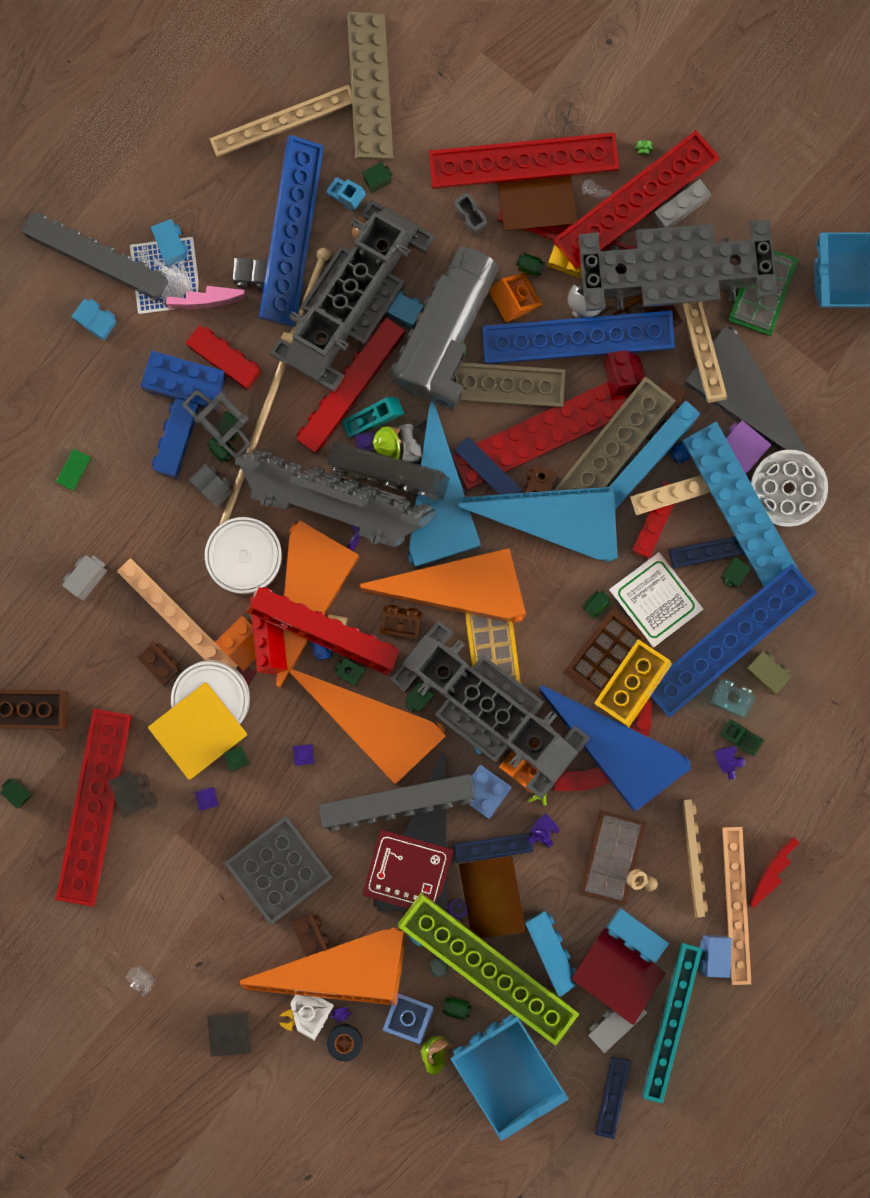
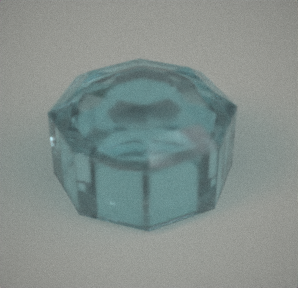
[429,958,448,977]

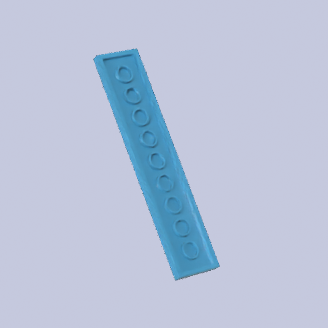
[682,421,800,587]

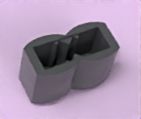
[455,193,487,237]
[233,258,268,290]
[189,464,233,508]

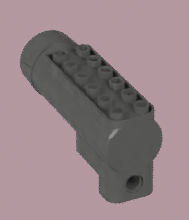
[390,247,499,411]

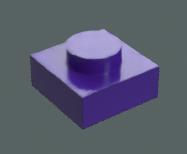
[355,431,376,454]
[293,744,315,766]
[195,787,219,811]

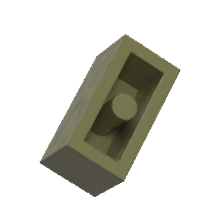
[745,651,792,695]

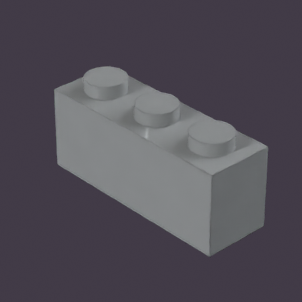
[652,179,711,228]
[587,1008,647,1053]

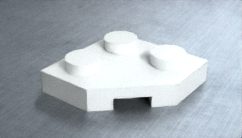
[290,995,334,1041]

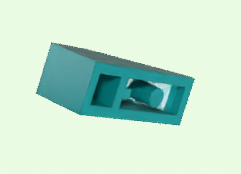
[342,397,404,438]

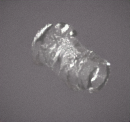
[582,179,612,202]

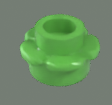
[635,140,653,155]

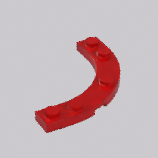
[554,696,652,791]

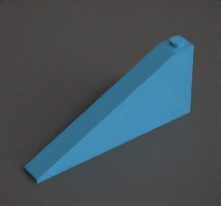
[407,401,481,568]
[610,401,700,510]
[459,487,618,561]

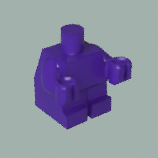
[715,746,745,780]
[527,813,560,848]

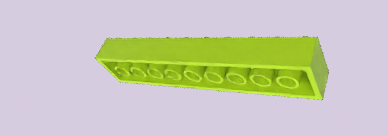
[398,893,579,1046]

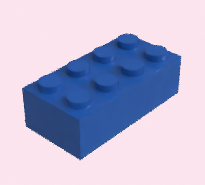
[140,350,227,412]

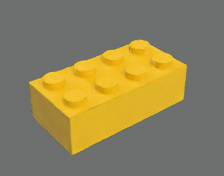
[594,639,672,728]

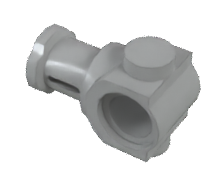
[398,424,422,464]

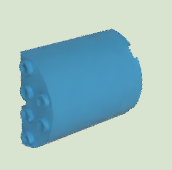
[814,233,870,308]
[450,1014,569,1141]

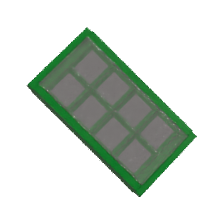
[728,250,798,336]

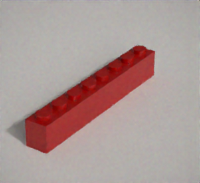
[296,318,405,455]
[246,587,400,675]

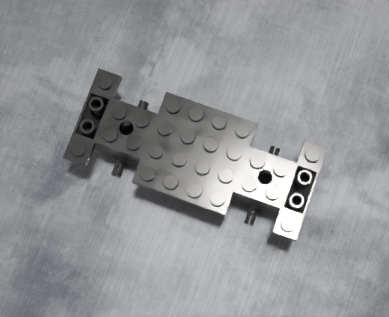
[270,200,435,393]
[578,220,778,311]
[235,448,437,547]
[390,620,590,800]

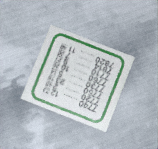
[609,552,704,647]

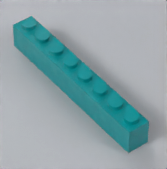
[641,942,702,1104]

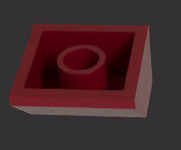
[604,350,646,397]

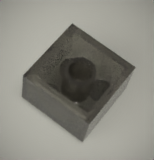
[207,1011,252,1057]

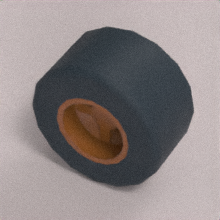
[327,1024,363,1062]

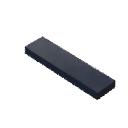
[454,437,522,495]
[669,537,745,569]
[454,833,533,863]
[595,1056,631,1139]

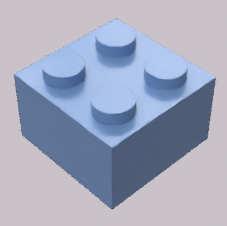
[469,765,512,819]
[383,993,435,1045]

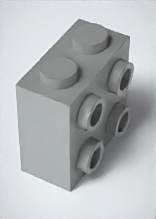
[62,555,107,601]

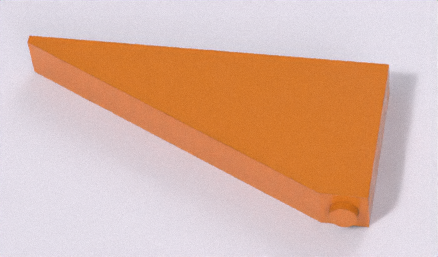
[276,520,359,688]
[360,548,526,623]
[289,669,446,784]
[240,928,407,1005]

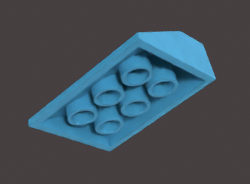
[524,910,577,997]

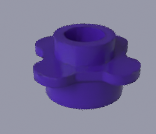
[331,1007,351,1022]

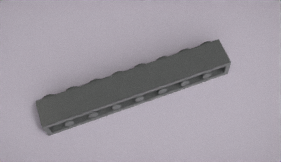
[21,212,168,301]
[319,774,477,832]

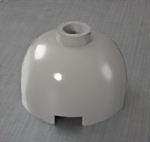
[567,283,606,318]

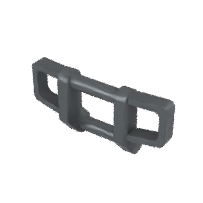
[182,390,250,458]

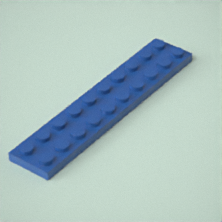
[259,135,324,328]
[482,311,675,364]
[651,564,817,718]

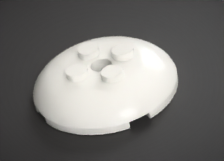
[751,450,828,526]

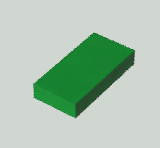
[56,448,91,491]

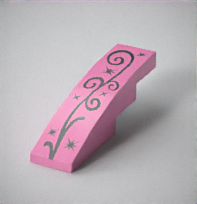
[166,286,246,309]

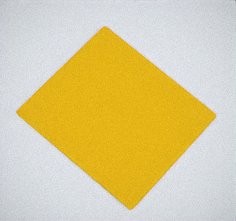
[148,682,247,780]

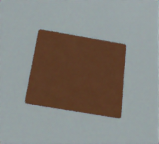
[498,176,577,230]
[459,856,526,938]

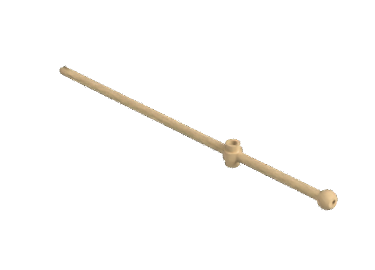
[220,248,331,525]

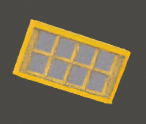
[465,613,521,684]

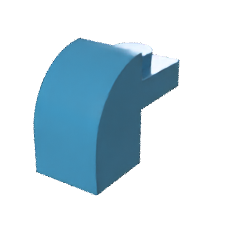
[326,177,366,211]

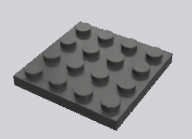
[224,815,333,925]

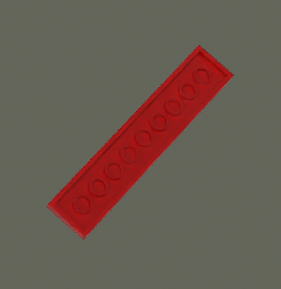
[553,130,720,270]
[429,132,619,189]
[451,381,630,491]
[55,708,132,907]

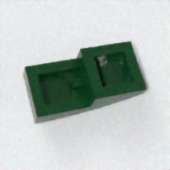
[720,719,764,757]

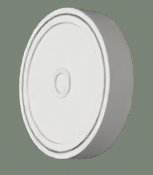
[205,517,283,595]
[171,660,250,724]

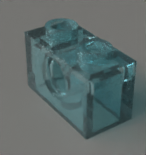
[709,679,756,718]

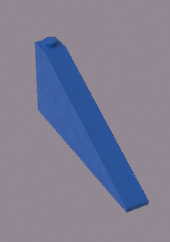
[539,685,691,813]

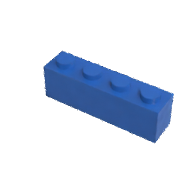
[152,398,200,479]

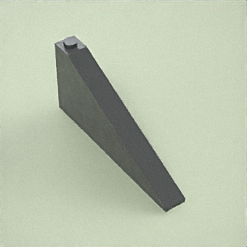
[684,326,808,454]

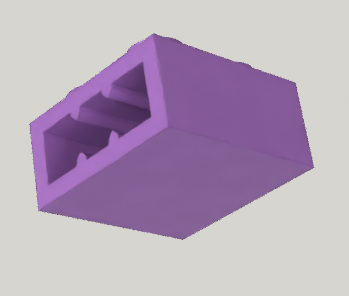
[726,420,771,474]

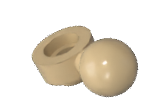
[627,869,658,892]

